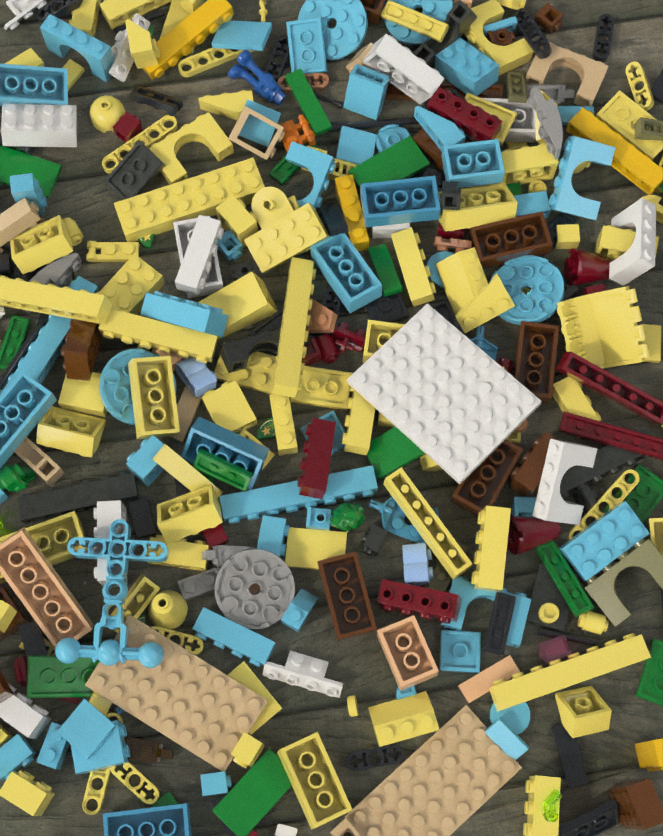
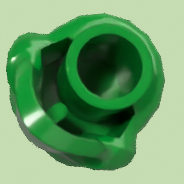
[0,463,36,492]
[330,503,365,533]

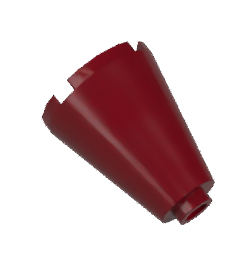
[564,248,614,286]
[507,516,561,555]

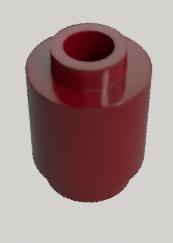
[437,222,464,239]
[316,334,340,364]
[13,656,28,687]

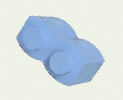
[176,357,217,398]
[402,543,434,586]

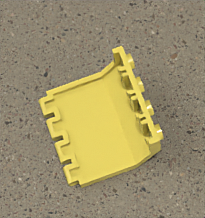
[557,286,650,369]

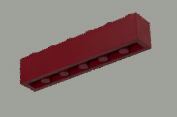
[556,352,663,424]

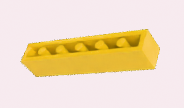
[142,0,234,80]
[566,107,663,195]

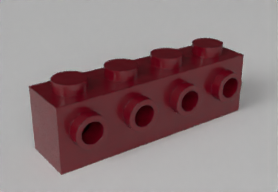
[427,87,502,141]
[297,417,336,499]
[376,579,462,624]

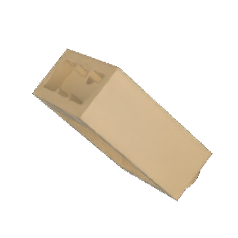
[228,106,285,160]

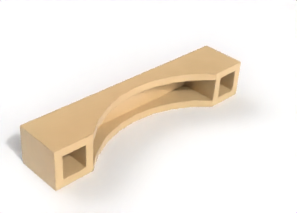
[14,437,65,487]

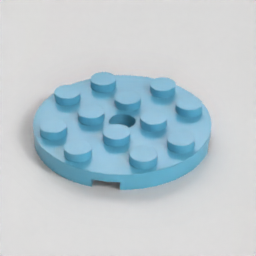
[298,0,368,61]
[384,0,454,46]
[490,255,564,325]
[99,349,176,425]

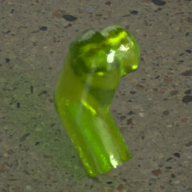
[542,789,562,823]

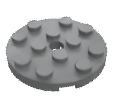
[215,548,295,629]

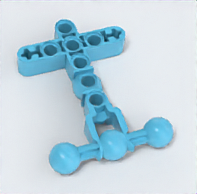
[55,519,170,668]

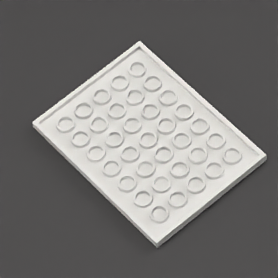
[347,304,541,484]

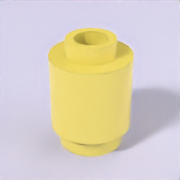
[63,217,84,246]
[577,611,609,635]

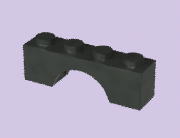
[413,0,477,69]
[220,327,281,373]

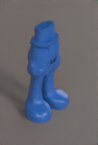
[228,50,287,106]

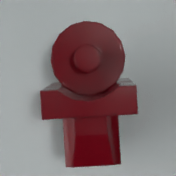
[331,322,366,353]

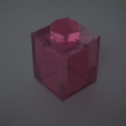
[538,635,572,663]

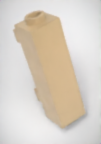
[0,197,41,254]

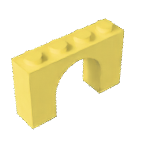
[464,0,534,76]
[149,112,234,185]

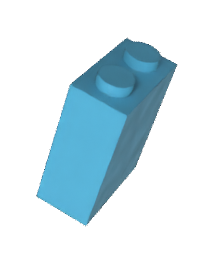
[343,63,390,120]
[71,720,130,774]

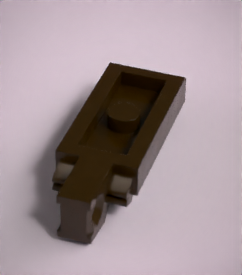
[124,737,173,763]

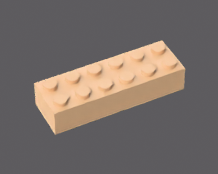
[0,527,94,648]

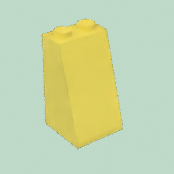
[198,272,278,340]

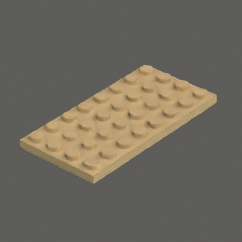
[85,614,268,772]
[345,705,522,836]

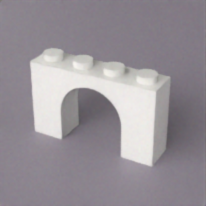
[609,198,656,286]
[532,439,597,525]

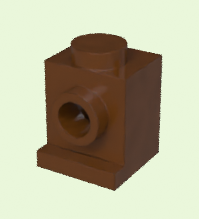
[534,2,564,34]
[486,27,515,46]

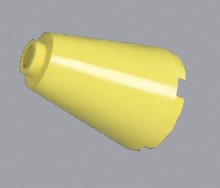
[148,590,188,630]

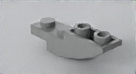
[528,87,563,160]
[25,252,82,314]

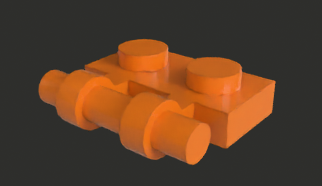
[279,114,316,153]

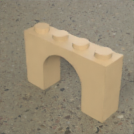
[525,42,609,106]

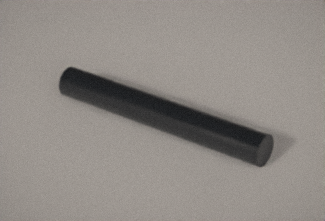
[114,9,165,35]
[537,627,599,646]

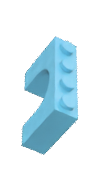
[40,14,114,82]
[549,136,616,220]
[285,141,336,210]
[440,576,531,648]

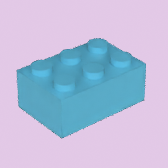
[435,38,499,96]
[441,139,505,188]

